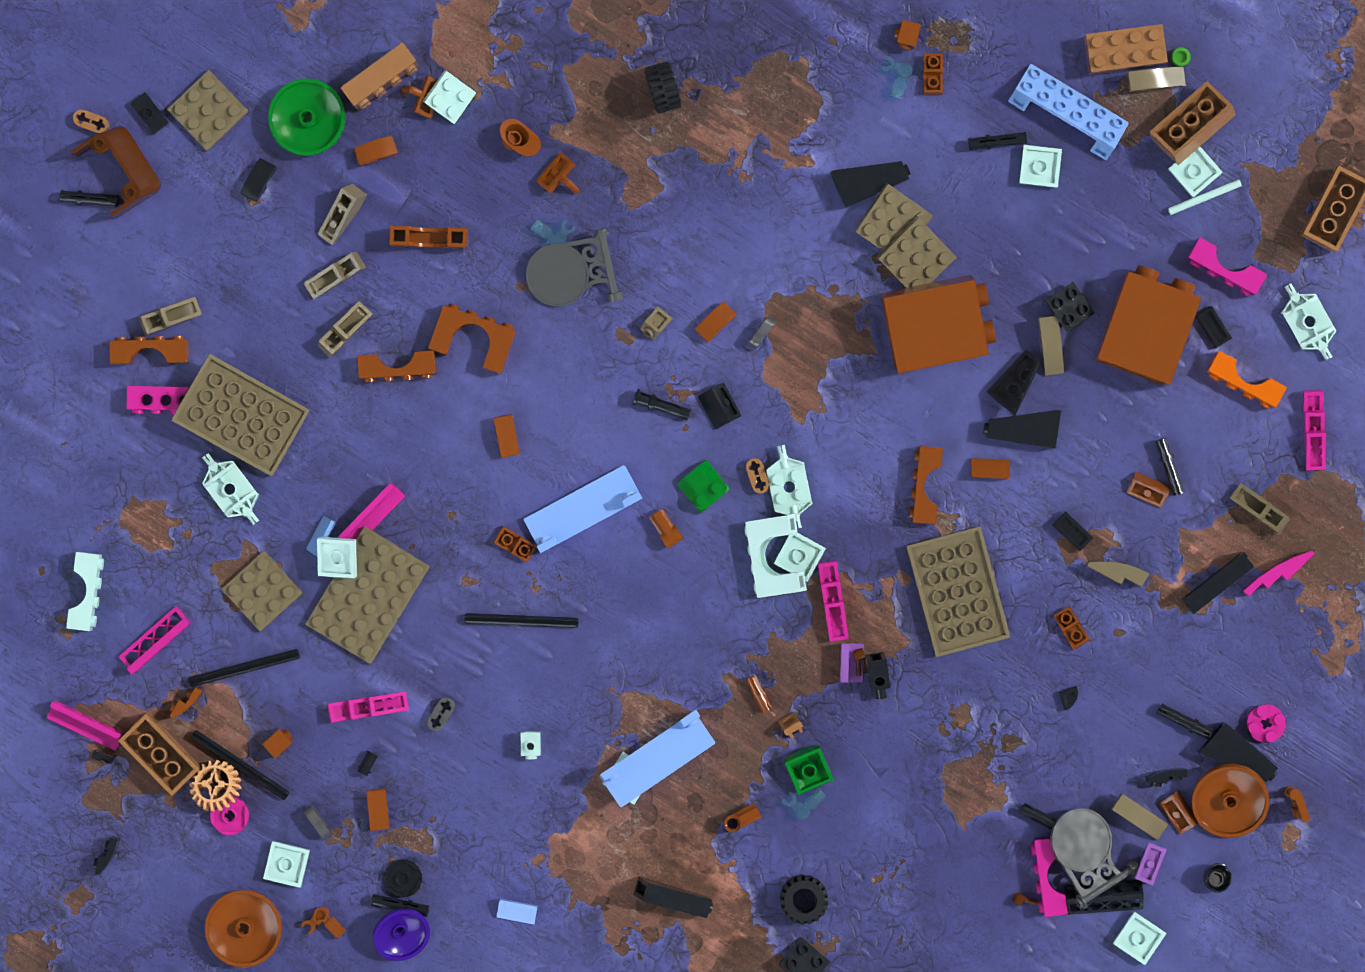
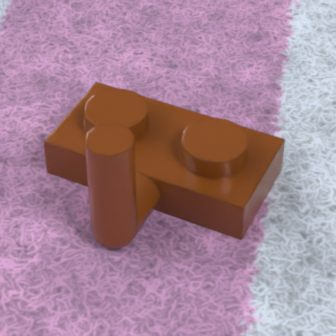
[401,76,437,119]
[536,152,579,194]

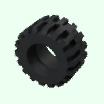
[645,61,682,114]
[780,874,828,925]

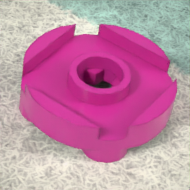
[1246,704,1285,743]
[210,797,249,835]

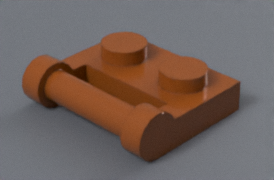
[1284,786,1311,823]

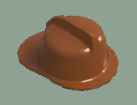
[499,119,541,156]

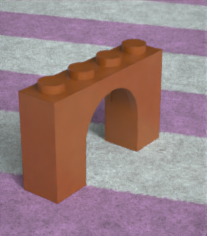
[428,303,517,375]

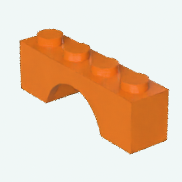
[1206,351,1287,409]

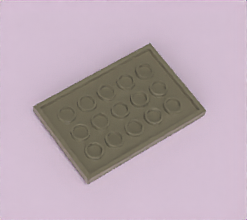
[171,353,310,476]
[306,526,431,664]
[906,526,1010,657]

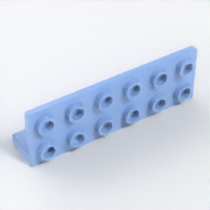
[1008,64,1129,161]
[524,465,643,553]
[599,710,715,807]

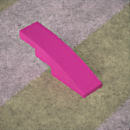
[1303,390,1326,470]
[1241,551,1315,596]
[818,560,849,642]
[327,691,409,723]

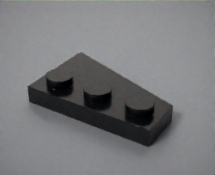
[987,350,1041,417]

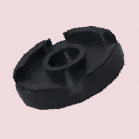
[384,859,423,898]

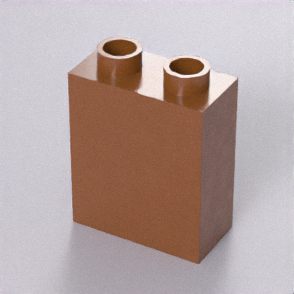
[1094,265,1202,386]
[880,275,996,374]

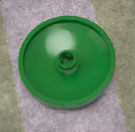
[268,79,346,156]

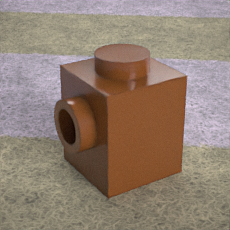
[894,20,921,51]
[262,728,294,758]

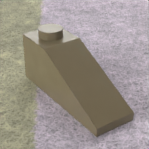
[317,184,367,245]

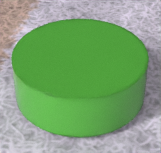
[1171,47,1191,67]

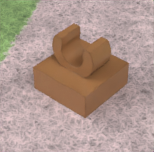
[778,712,803,738]

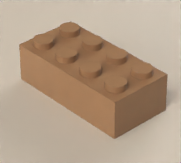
[1084,24,1168,75]
[340,42,419,110]
[1150,81,1236,166]
[1300,166,1365,253]
[118,713,202,796]

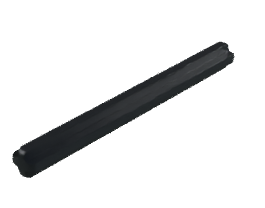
[464,613,579,628]
[188,649,300,687]
[190,730,290,800]

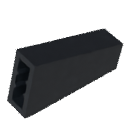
[830,161,911,208]
[983,410,1061,449]
[1198,722,1278,782]
[633,876,713,918]

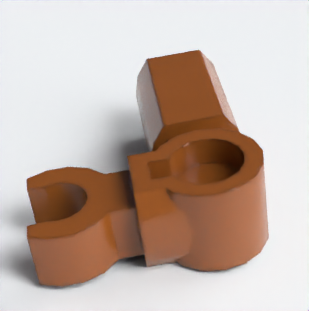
[301,906,346,939]

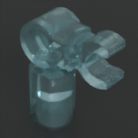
[881,57,912,100]
[530,219,576,244]
[782,787,827,820]

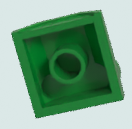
[677,460,730,513]
[784,745,834,795]

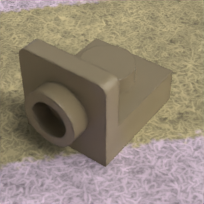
[640,307,673,341]

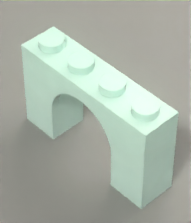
[745,514,807,598]

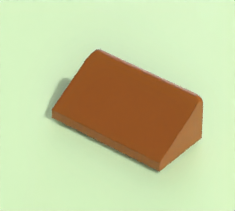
[970,458,1010,479]
[1126,472,1170,508]
[1159,790,1198,834]

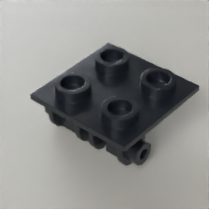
[1045,282,1095,332]
[779,937,830,972]

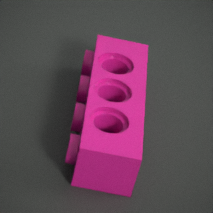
[127,386,189,414]

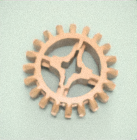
[189,760,242,812]

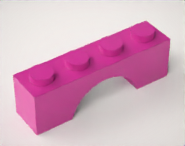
[1187,238,1267,297]
[1030,837,1068,917]

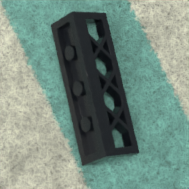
[1182,552,1254,614]
[1064,880,1144,915]

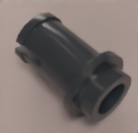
[357,750,378,776]

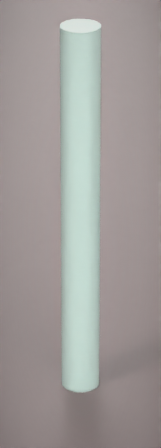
[1168,179,1242,215]

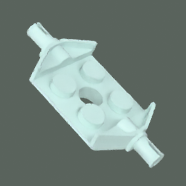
[1281,283,1336,361]
[766,445,813,528]
[202,453,259,525]

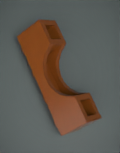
[389,226,468,249]
[109,336,189,365]
[357,351,437,383]
[909,446,943,525]

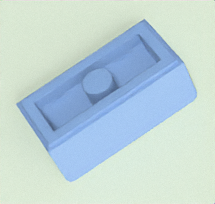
[307,516,336,556]
[497,898,538,924]

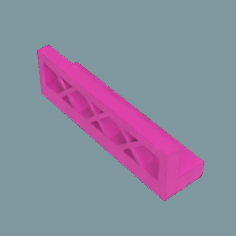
[338,483,405,540]
[119,606,191,674]
[47,700,125,751]

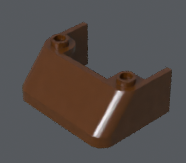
[70,126,161,219]

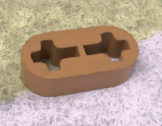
[73,109,110,134]
[746,458,769,494]

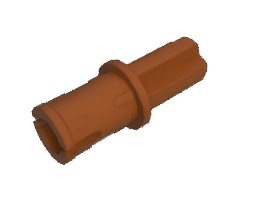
[746,675,772,713]

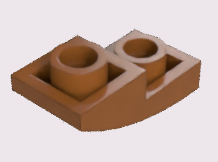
[923,54,943,95]
[353,136,398,167]
[694,301,737,343]
[493,414,520,458]
[493,525,537,563]
[1053,606,1090,650]
[169,687,204,718]
[366,788,389,831]

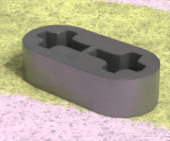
[748,315,777,350]
[427,697,455,731]
[303,805,332,839]

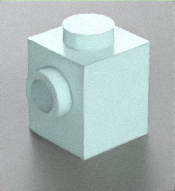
[521,731,541,759]

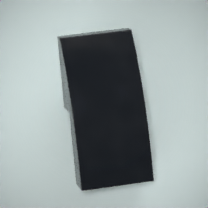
[240,158,277,202]
[1146,768,1187,787]
[93,837,120,875]

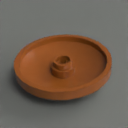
[1191,764,1270,838]
[205,889,283,967]

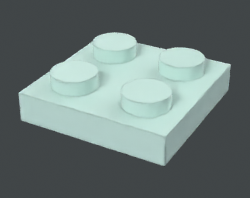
[423,70,476,124]
[1019,145,1062,188]
[1168,147,1223,198]
[774,533,826,582]
[317,537,357,578]
[263,841,310,888]
[1113,911,1166,965]

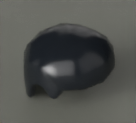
[1203,863,1232,893]

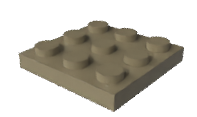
[167,70,249,151]
[854,183,933,251]
[876,217,957,288]
[222,550,303,632]

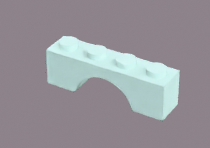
[66,552,104,631]

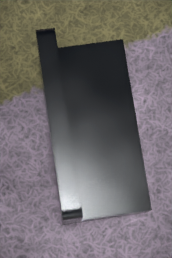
[698,382,742,429]

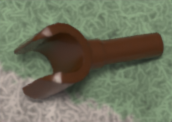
[853,648,866,676]
[1012,893,1038,906]

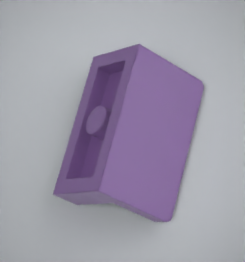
[840,643,864,682]
[1134,842,1167,885]

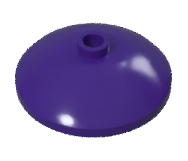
[373,909,430,961]

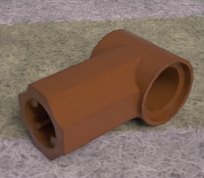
[649,508,684,549]
[723,803,761,832]

